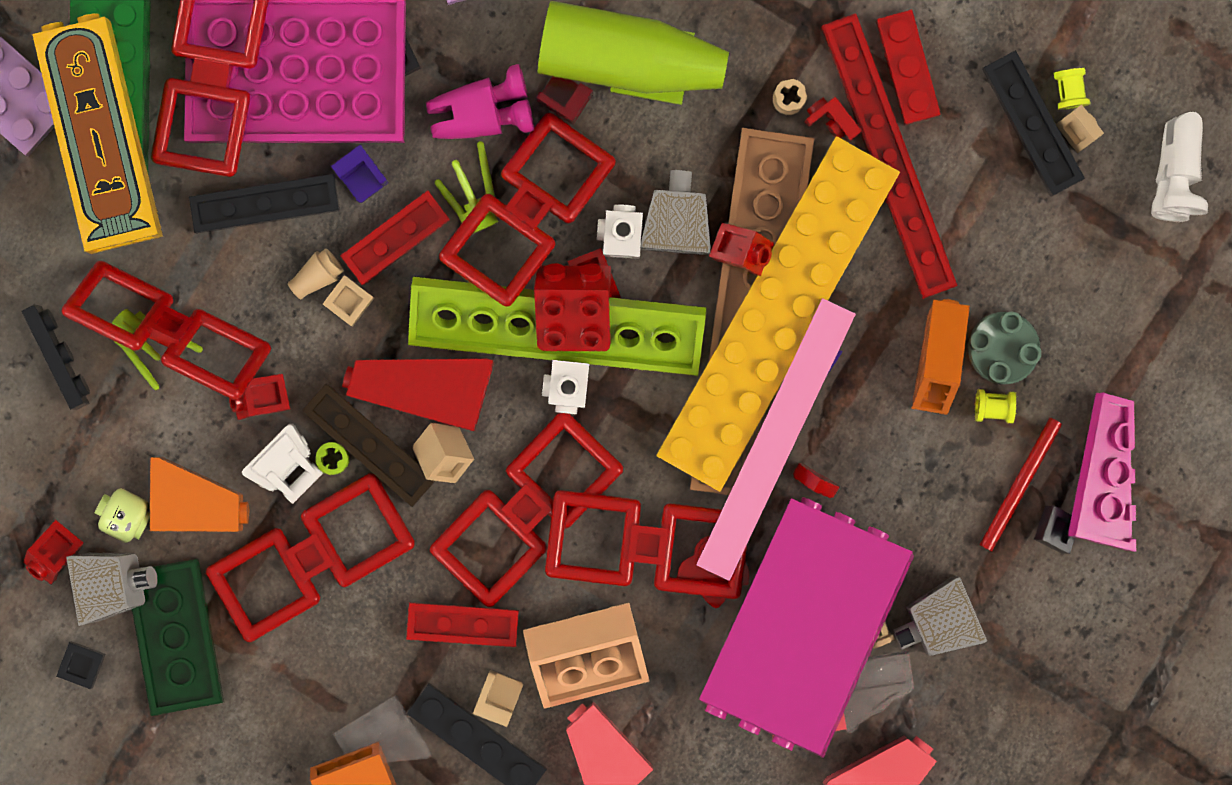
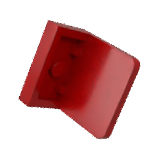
[534,263,611,351]

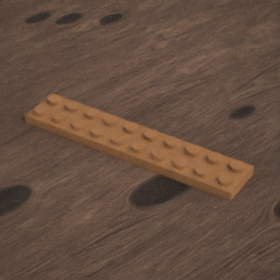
[690,128,814,495]

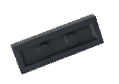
[21,304,90,410]

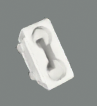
[242,423,323,504]

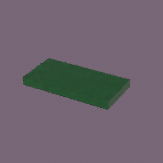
[132,559,224,716]

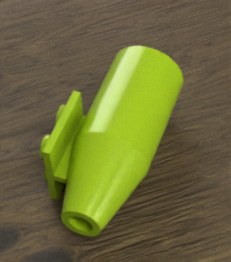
[537,1,729,105]

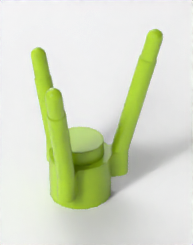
[434,141,499,234]
[112,309,203,390]

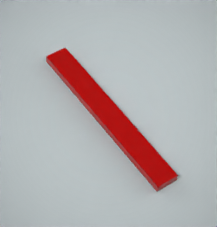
[821,13,958,299]

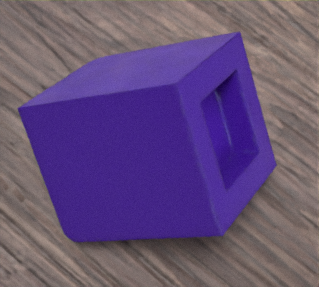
[331,145,389,203]

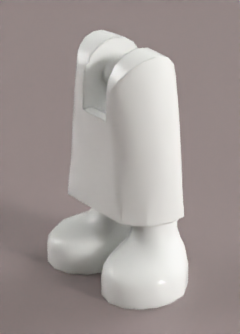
[1151,112,1208,222]

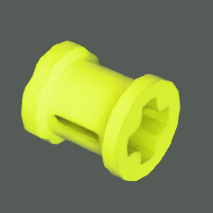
[1054,68,1091,110]
[975,389,1016,423]

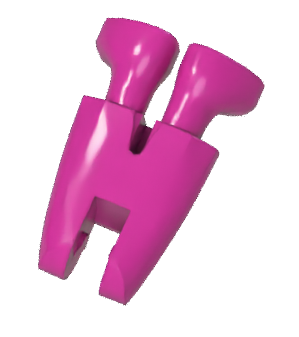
[425,64,534,139]

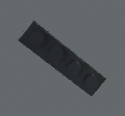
[982,50,1085,197]
[189,174,340,234]
[407,683,547,785]

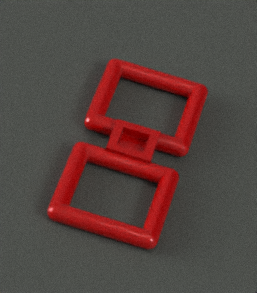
[151,0,269,177]
[439,113,616,307]
[61,261,271,400]
[430,413,623,607]
[206,473,415,642]
[545,490,747,599]

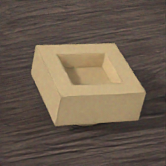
[1056,104,1104,153]
[323,275,374,327]

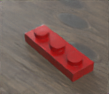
[876,10,941,126]
[340,190,450,285]
[406,602,519,647]

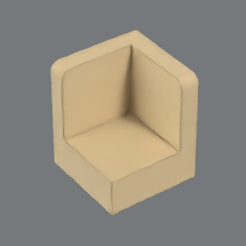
[413,423,474,483]
[473,670,523,727]

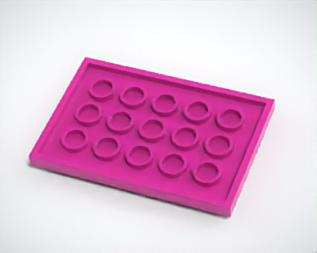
[184,0,406,143]

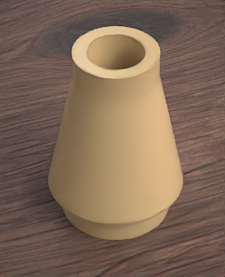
[288,249,344,300]

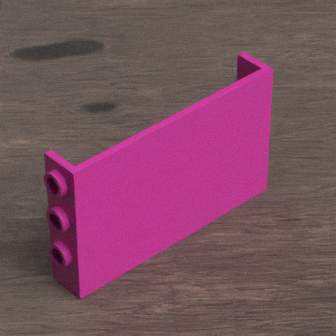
[699,497,914,758]

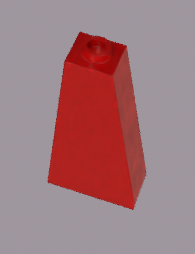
[342,359,495,431]

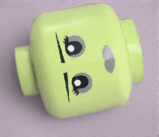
[95,488,150,543]

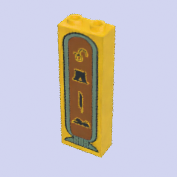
[32,13,163,254]

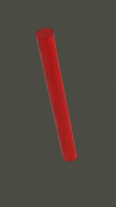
[979,418,1062,552]

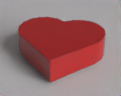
[792,463,840,499]

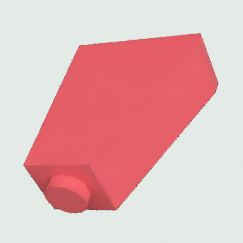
[566,702,653,785]
[822,736,937,785]

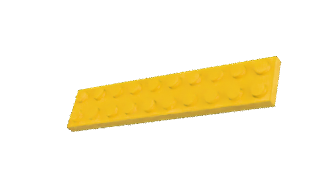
[656,136,900,492]

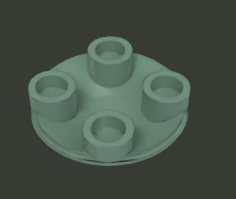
[968,312,1041,385]

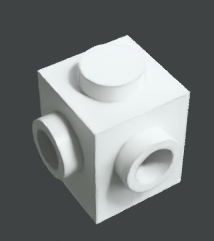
[597,205,643,259]
[542,360,589,414]

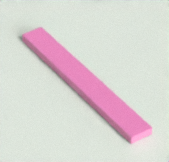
[696,298,856,581]

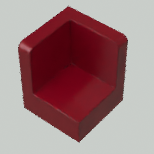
[536,76,593,125]

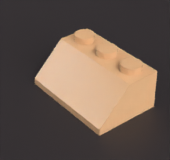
[523,603,650,709]

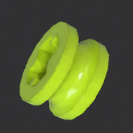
[315,442,350,475]

